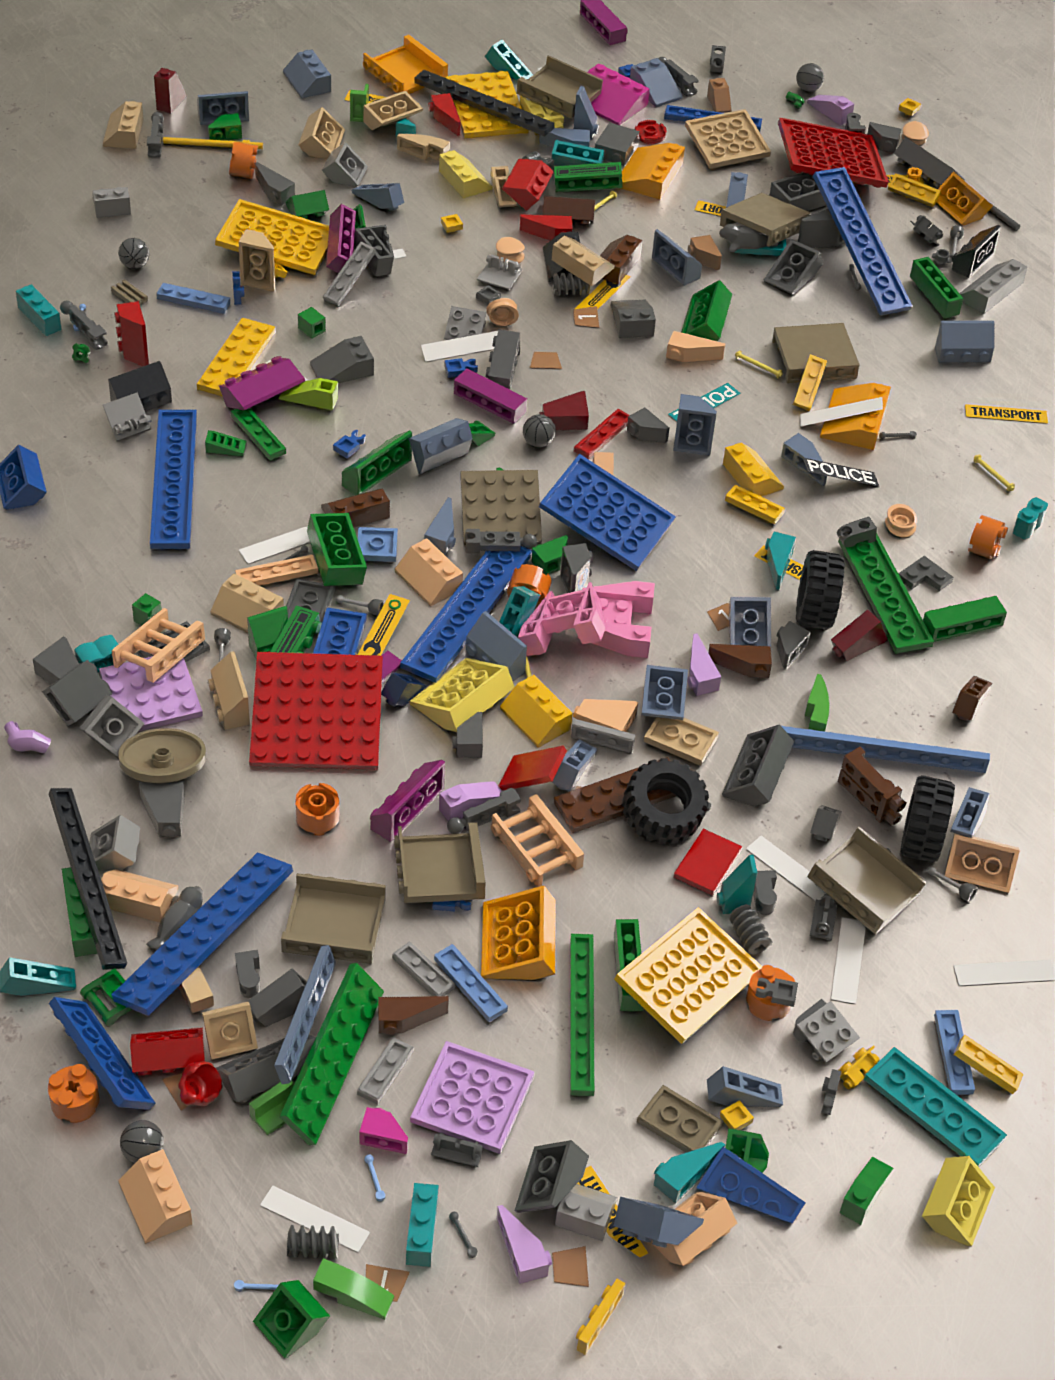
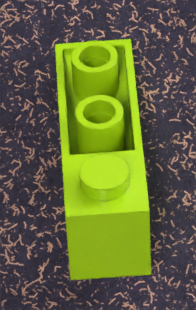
[279,378,338,410]

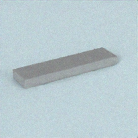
[323,242,377,307]

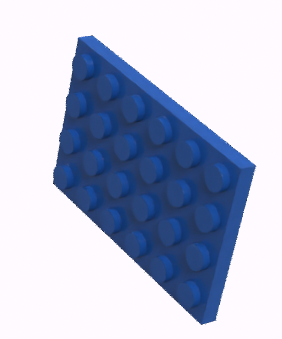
[539,454,676,571]

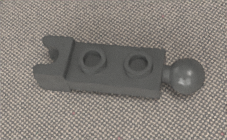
[658,57,699,96]
[147,112,164,157]
[60,300,108,350]
[465,529,537,554]
[447,788,521,834]

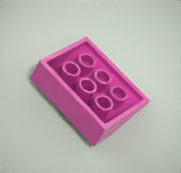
[587,63,650,125]

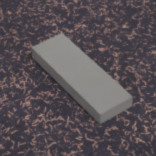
[571,719,635,753]
[392,941,455,996]
[357,1037,414,1105]

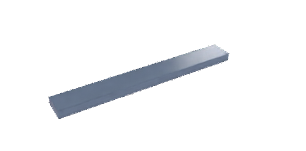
[274,945,336,1084]

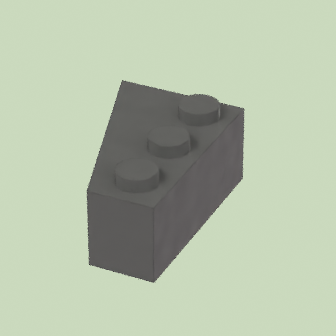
[354,225,394,276]
[486,329,520,389]

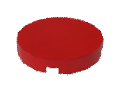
[634,120,667,144]

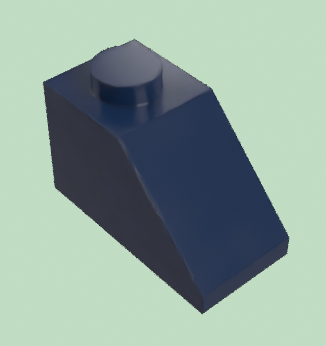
[381,672,426,707]

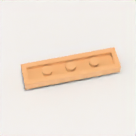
[235,554,318,586]

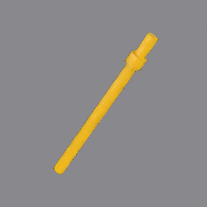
[163,137,263,149]

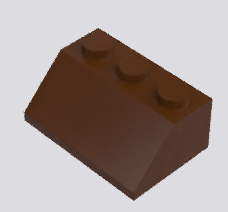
[543,196,595,225]
[600,235,643,285]
[321,488,390,528]

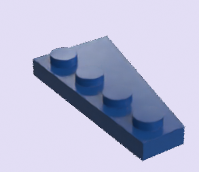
[696,1147,806,1224]

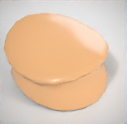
[902,121,929,145]
[496,237,525,263]
[486,298,519,326]
[885,504,917,538]

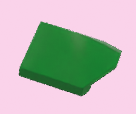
[469,421,496,446]
[725,1128,769,1173]

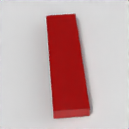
[573,409,629,460]

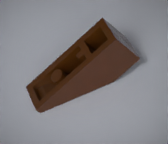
[708,644,772,678]
[952,676,993,721]
[378,996,449,1035]

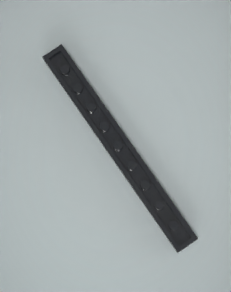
[414,70,554,137]
[48,788,127,970]

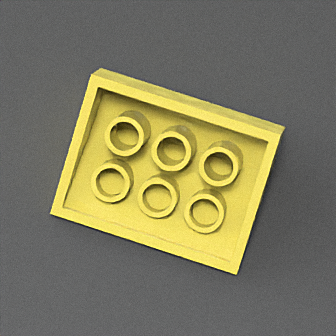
[409,658,514,732]

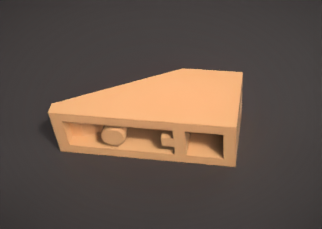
[666,331,726,362]

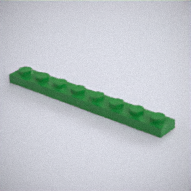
[570,933,595,1096]

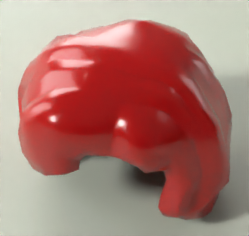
[178,1061,223,1106]

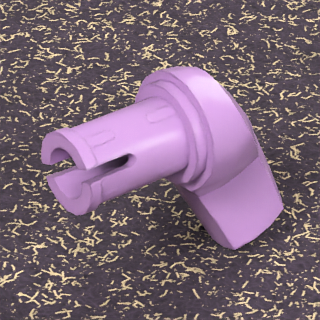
[4,721,51,753]

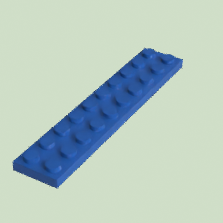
[813,167,913,316]
[150,410,197,549]
[400,546,532,683]
[111,852,293,1016]

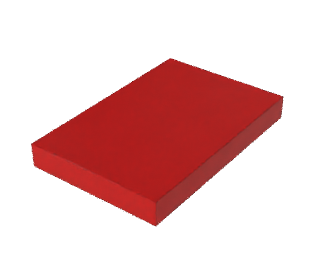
[498,745,567,791]
[673,828,742,896]

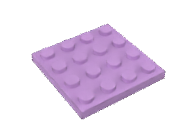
[99,656,203,732]
[410,1041,534,1154]

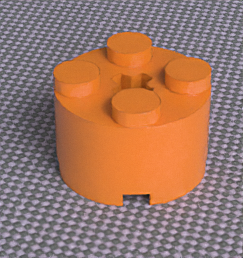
[229,141,258,179]
[968,515,1008,559]
[507,564,552,610]
[295,783,340,836]
[746,965,795,1021]
[48,1064,100,1123]

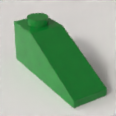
[839,1156,894,1225]

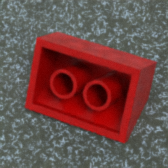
[502,159,554,211]
[114,301,149,367]
[130,1027,205,1075]

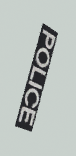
[803,458,879,486]

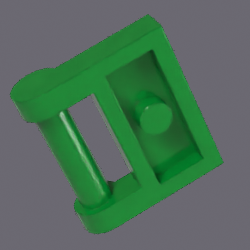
[80,969,132,1026]

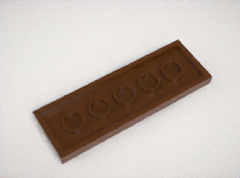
[553,757,676,833]

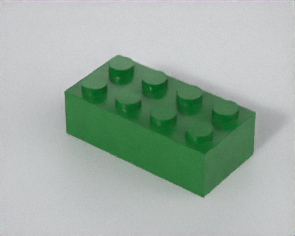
[307,513,367,586]

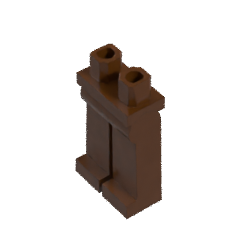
[838,747,907,826]

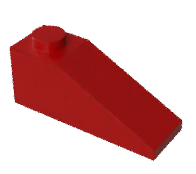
[428,93,461,136]
[520,214,572,241]

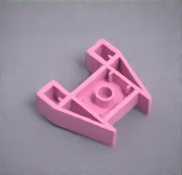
[578,581,655,658]
[518,582,605,657]

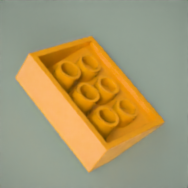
[621,143,685,200]
[820,383,891,450]
[481,885,556,980]

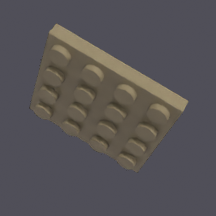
[460,470,542,545]

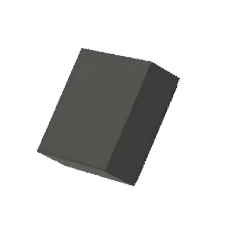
[476,285,501,305]

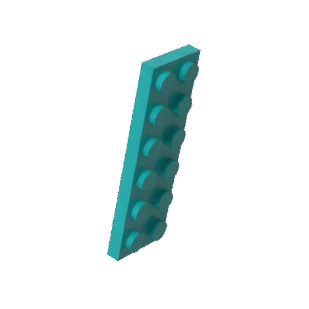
[864,1047,1007,1167]

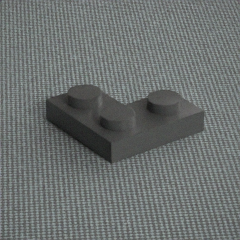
[898,556,954,592]

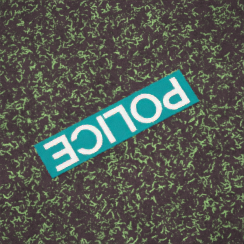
[668,383,741,421]

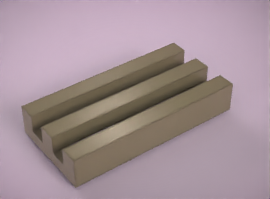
[111,279,148,305]

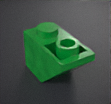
[208,113,242,140]
[531,535,568,576]

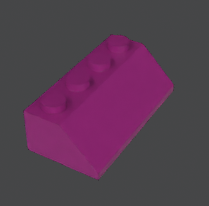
[219,356,305,410]
[370,760,445,842]

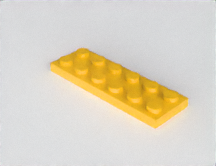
[197,318,275,397]

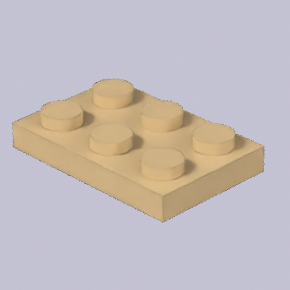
[644,717,719,766]

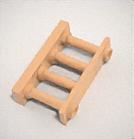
[112,608,205,683]
[490,794,584,887]

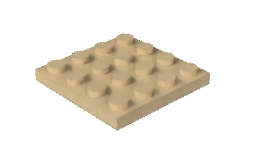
[685,109,771,169]

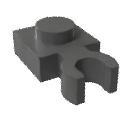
[755,978,798,1007]
[821,1069,841,1115]

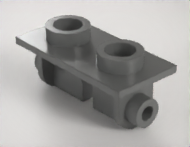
[910,215,943,246]
[810,893,838,940]
[431,1133,484,1167]

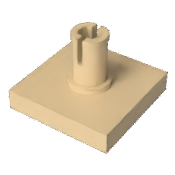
[202,1002,258,1060]

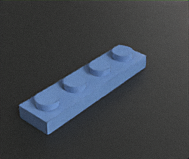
[156,283,231,314]
[434,944,508,1022]
[934,1010,975,1095]

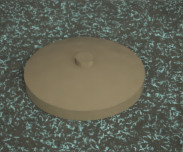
[118,728,206,783]

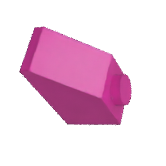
[359,1107,408,1154]

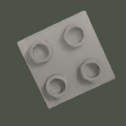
[477,254,523,290]
[444,306,487,340]
[103,392,152,441]
[797,1001,860,1062]

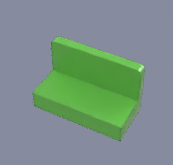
[350,84,369,122]
[249,1081,294,1135]

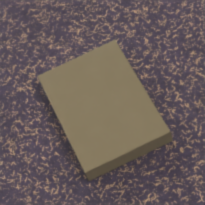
[637,1085,723,1153]

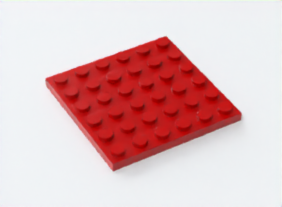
[778,117,889,188]
[249,652,383,770]

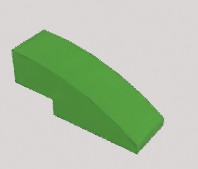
[805,674,830,732]
[313,1258,394,1320]

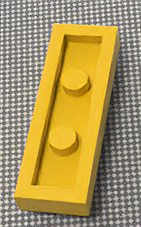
[888,173,941,207]
[792,354,827,411]
[725,485,785,524]
[954,1034,1023,1094]
[576,1278,626,1355]

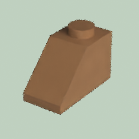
[707,78,732,113]
[688,235,722,270]

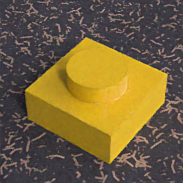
[898,98,921,116]
[441,214,463,233]
[274,262,288,278]
[720,1100,754,1130]

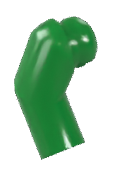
[786,91,805,109]

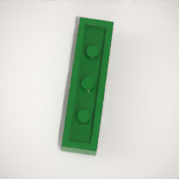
[231,408,286,460]

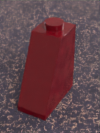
[154,68,186,114]
[539,391,589,430]
[831,609,887,661]

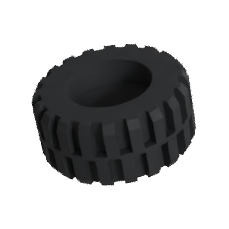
[796,550,845,630]
[622,758,709,845]
[900,775,955,863]

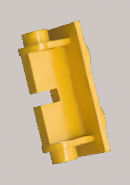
[838,1045,880,1089]

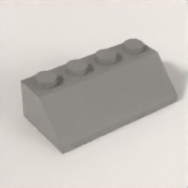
[959,259,1028,314]

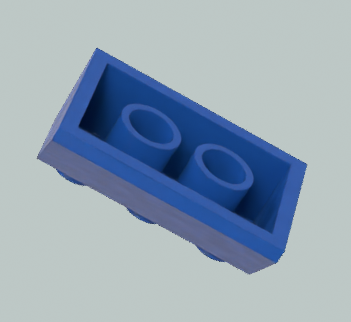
[0,444,47,510]

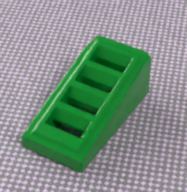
[205,430,247,456]

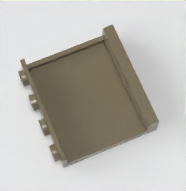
[516,55,603,119]
[720,193,811,246]
[772,323,860,383]
[394,823,486,903]
[807,826,927,935]
[281,873,386,964]

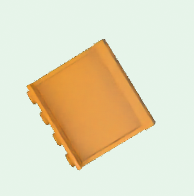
[363,35,448,94]

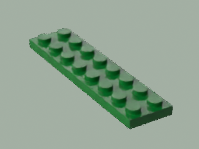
[838,533,934,654]
[280,963,384,1146]

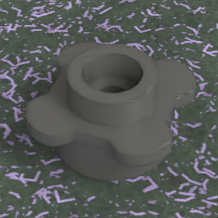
[932,249,952,265]

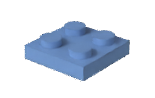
[358,527,398,562]

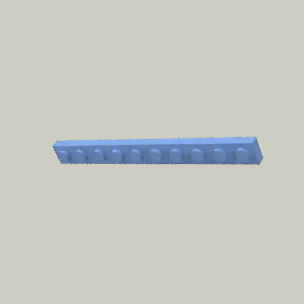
[782,726,990,773]

